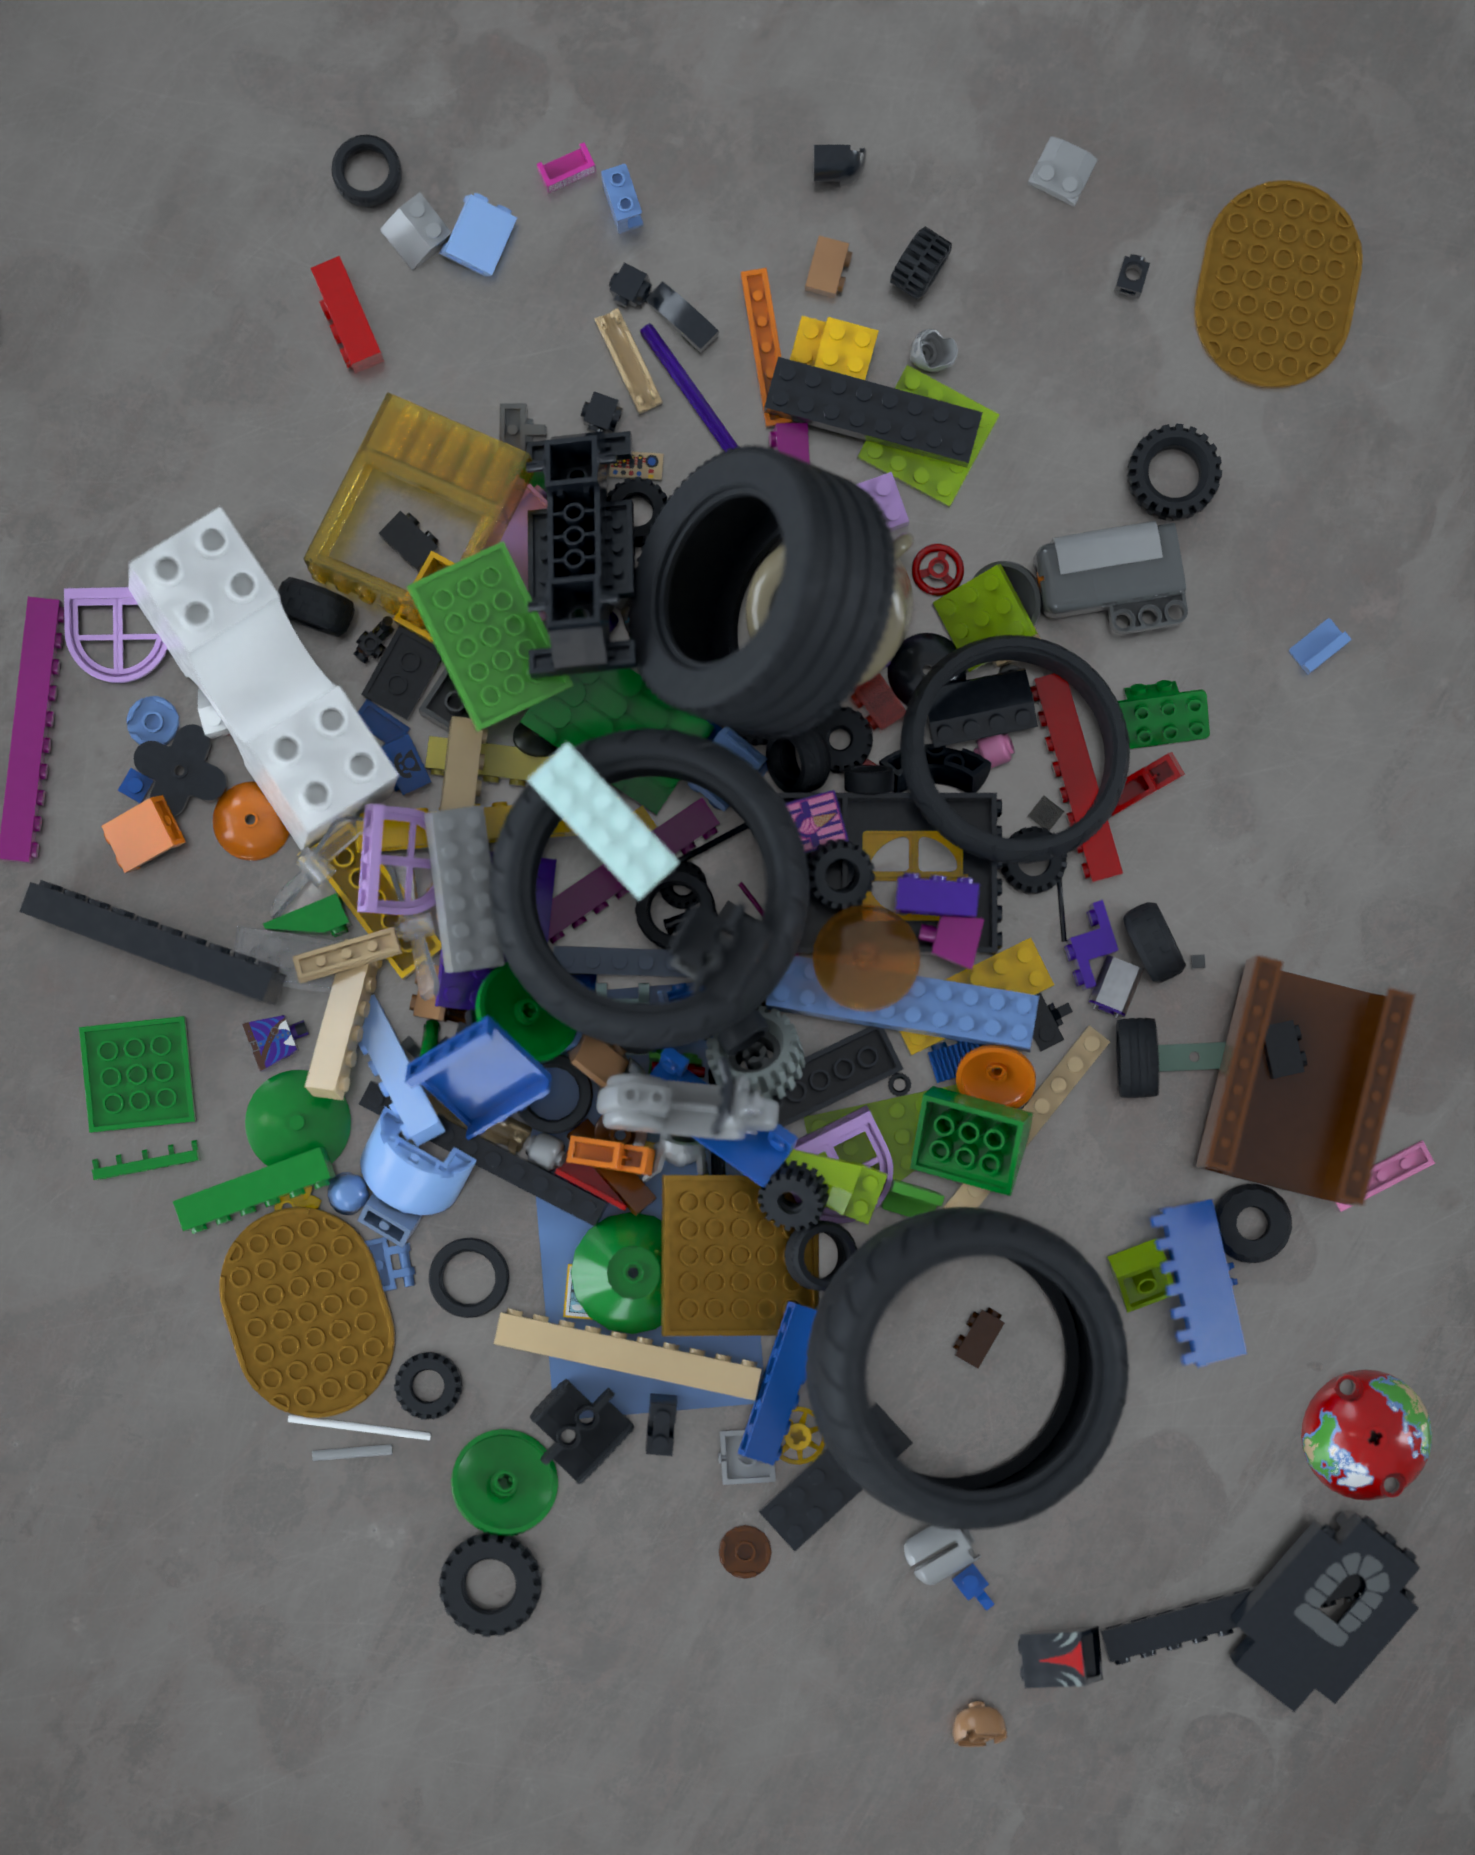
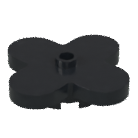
[133,724,227,817]

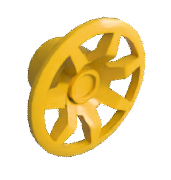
[780,1407,825,1465]

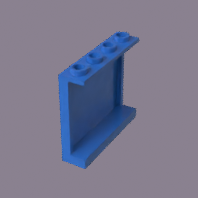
[405,1016,552,1140]

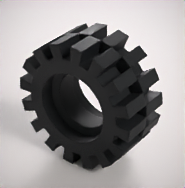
[660,861,707,909]

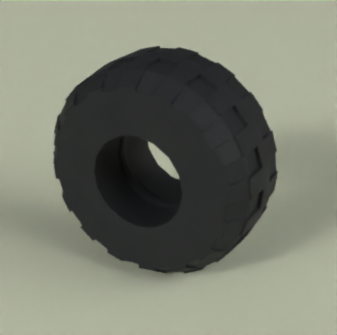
[277,577,355,637]
[1123,902,1186,983]
[1215,1184,1292,1263]

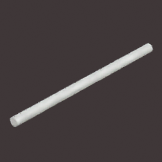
[288,1414,431,1441]

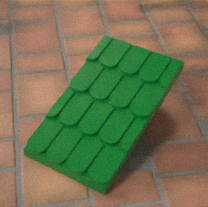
[520,668,715,816]

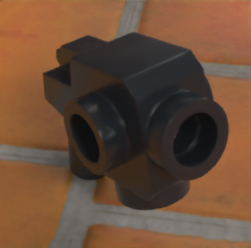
[353,616,395,664]

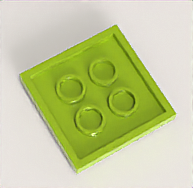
[933,564,1038,672]

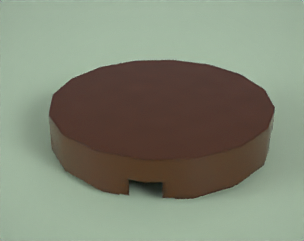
[719,1525,772,1579]

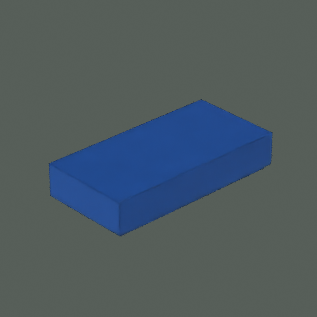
[357,699,411,743]

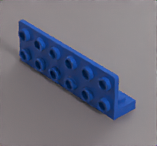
[649,1047,798,1187]

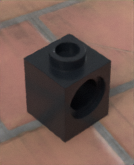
[1114,254,1150,298]

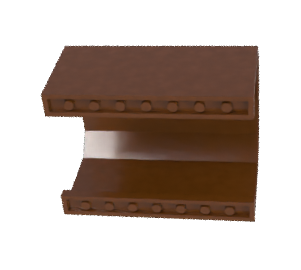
[1196,955,1415,1206]

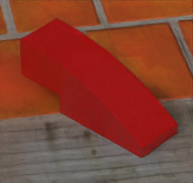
[1111,752,1185,816]

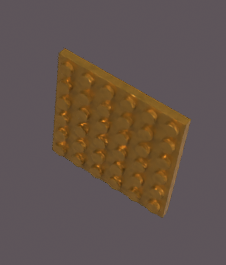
[662,1175,819,1336]

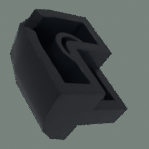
[813,145,866,187]

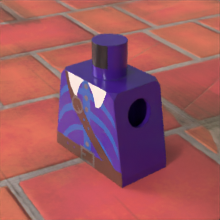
[242,1015,309,1072]

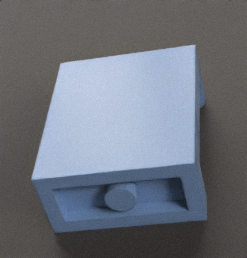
[439,193,517,277]

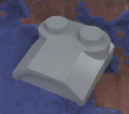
[1027,136,1098,206]

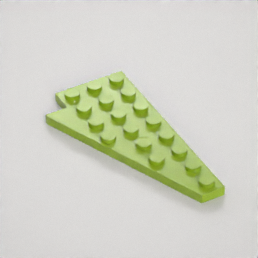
[804,1084,960,1181]

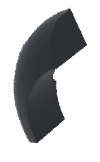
[879,744,991,793]

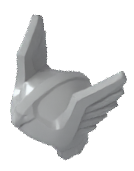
[642,1134,709,1183]

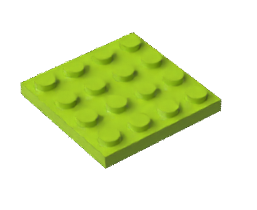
[857,365,1000,508]

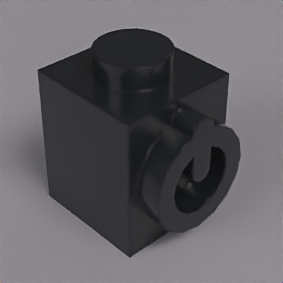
[609,262,652,308]
[580,391,623,433]

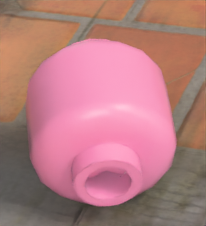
[974,733,1015,769]

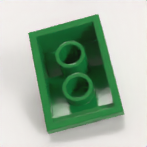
[263,893,353,938]

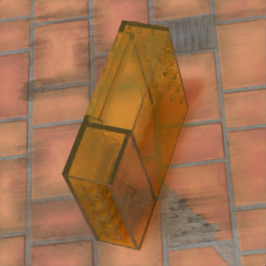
[303,392,534,626]

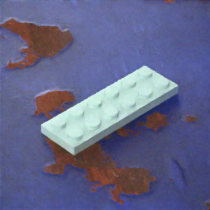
[527,742,679,900]

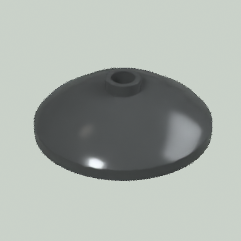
[973,561,1042,626]

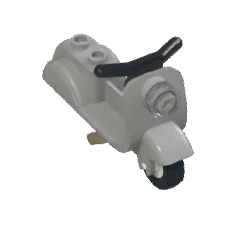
[597,1056,779,1140]

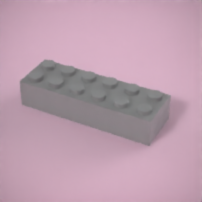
[424,805,505,973]

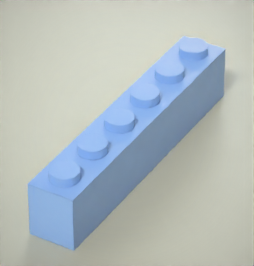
[358,994,445,1146]

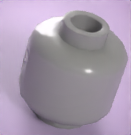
[526,1133,567,1172]

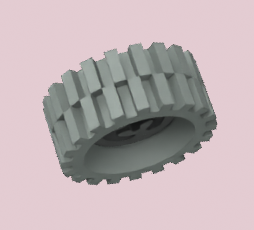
[706,1006,805,1100]

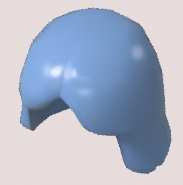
[327,1172,369,1215]

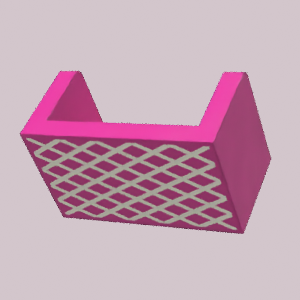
[537,142,596,193]

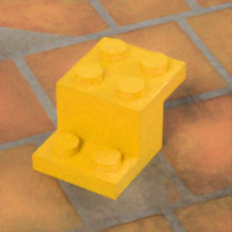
[790,316,879,380]

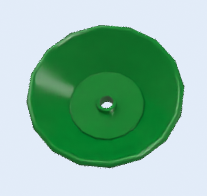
[571,1212,662,1334]

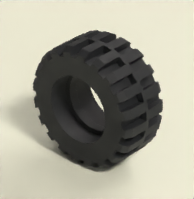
[439,1533,542,1637]

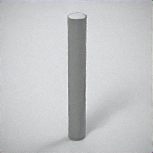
[312,1444,393,1461]

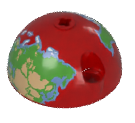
[1301,1369,1432,1501]

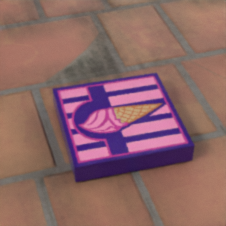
[785,790,849,854]

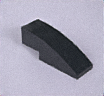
[645,281,719,353]

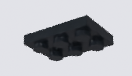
[361,625,442,720]

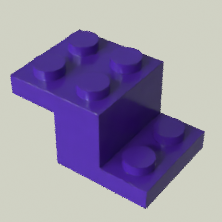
[1064,900,1119,991]

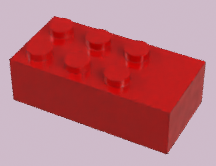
[311,256,384,373]

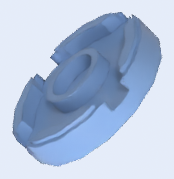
[126,696,180,745]

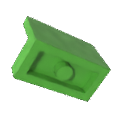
[881,1178,945,1217]

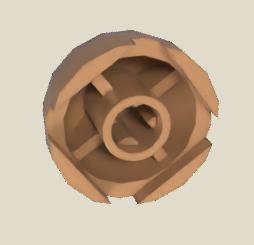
[953,1701,1007,1747]

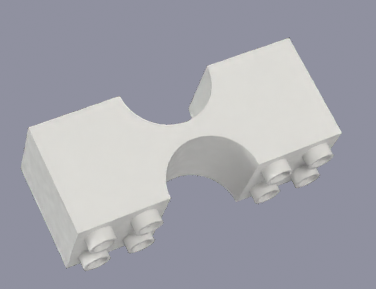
[128,507,398,853]

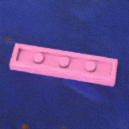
[1335,1140,1435,1212]

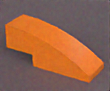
[566,1136,656,1176]

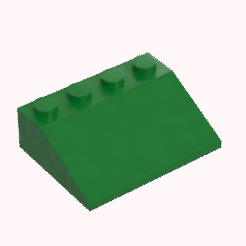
[910,1086,1033,1196]

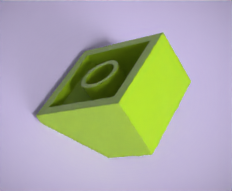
[1108,1238,1174,1313]

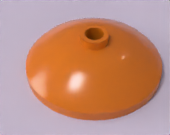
[213,782,290,861]
[956,1045,1036,1108]

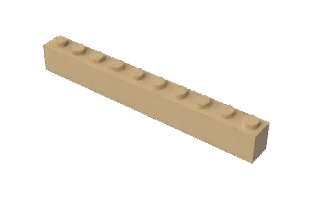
[943,1025,1110,1208]
[494,1308,762,1401]

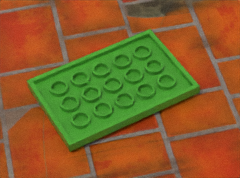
[407,541,574,732]

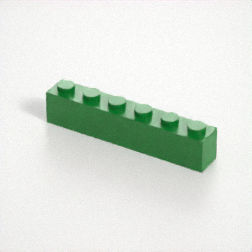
[173,1147,336,1234]

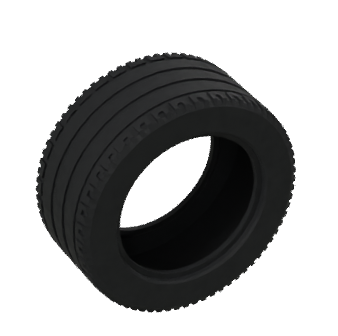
[628,445,896,739]

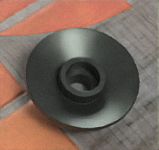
[513,722,560,757]

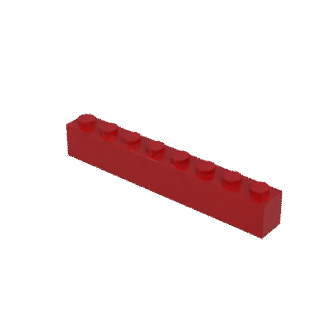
[1030,673,1123,884]

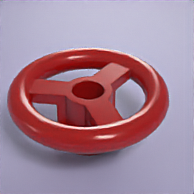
[912,544,964,596]

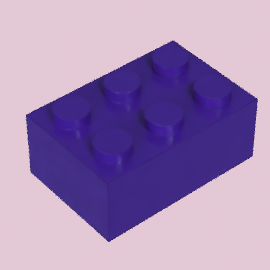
[894,873,979,918]

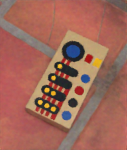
[609,452,664,481]

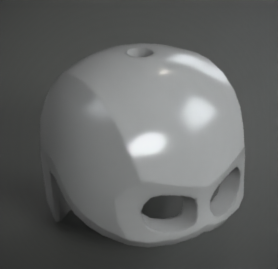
[910,329,958,372]

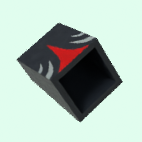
[1018,1626,1103,1688]

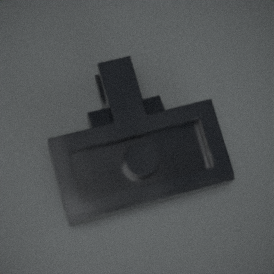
[1033,993,1073,1052]

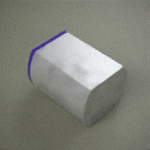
[1088,955,1144,1018]

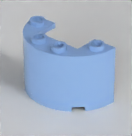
[360,1107,477,1215]

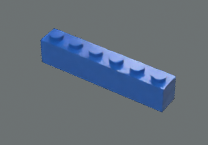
[738,1301,817,1466]

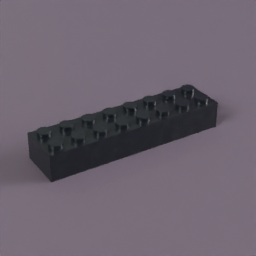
[764,357,983,468]

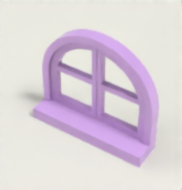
[64,587,168,683]
[357,804,436,915]
[791,1105,893,1223]

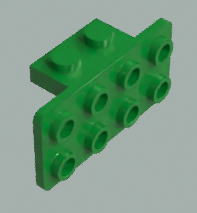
[1118,680,1210,749]

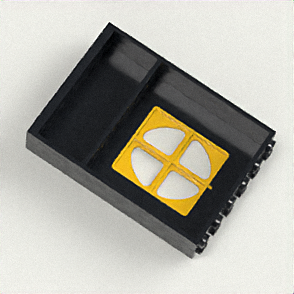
[778,793,1003,955]

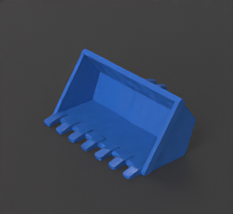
[1150,1199,1247,1367]

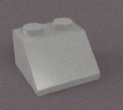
[380,192,452,271]

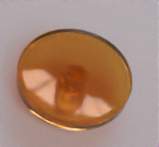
[813,905,920,1012]

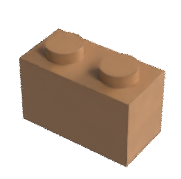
[805,236,853,299]

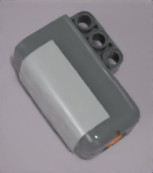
[1033,521,1188,634]

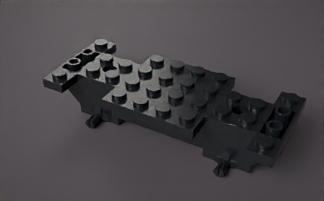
[526,431,637,679]

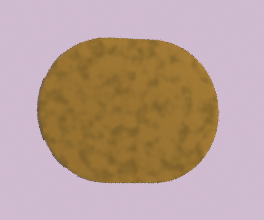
[1194,180,1362,388]
[219,1207,395,1418]

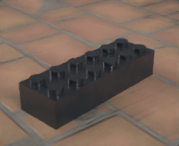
[771,1026,904,1127]
[759,1403,913,1551]

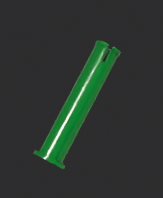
[420,1020,440,1056]

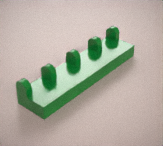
[92,1140,201,1180]

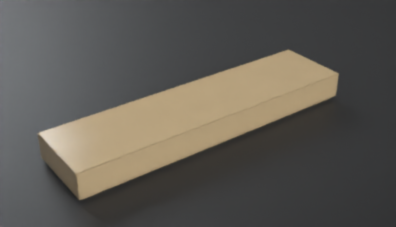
[292,926,402,983]

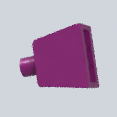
[918,916,984,970]

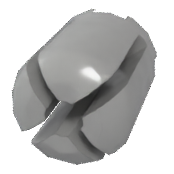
[904,1525,981,1585]

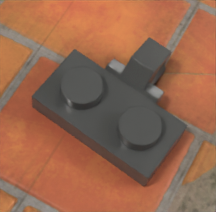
[499,403,547,457]

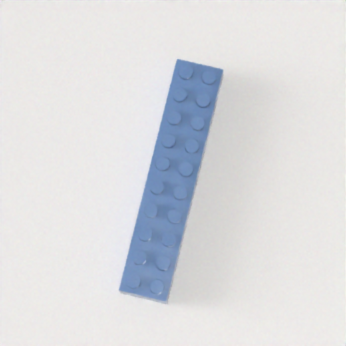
[766,956,1039,1052]

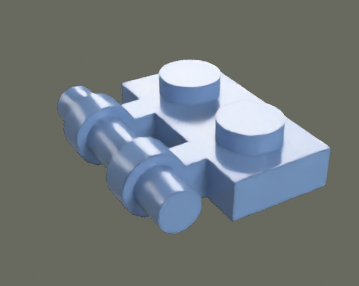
[365,1237,416,1291]

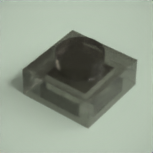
[1027,796,1065,831]

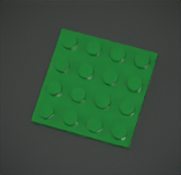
[79,1016,196,1133]

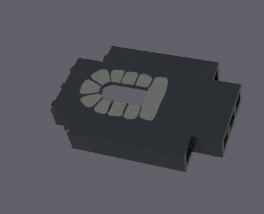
[1230,1512,1420,1712]

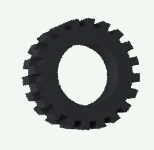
[1127,423,1222,521]

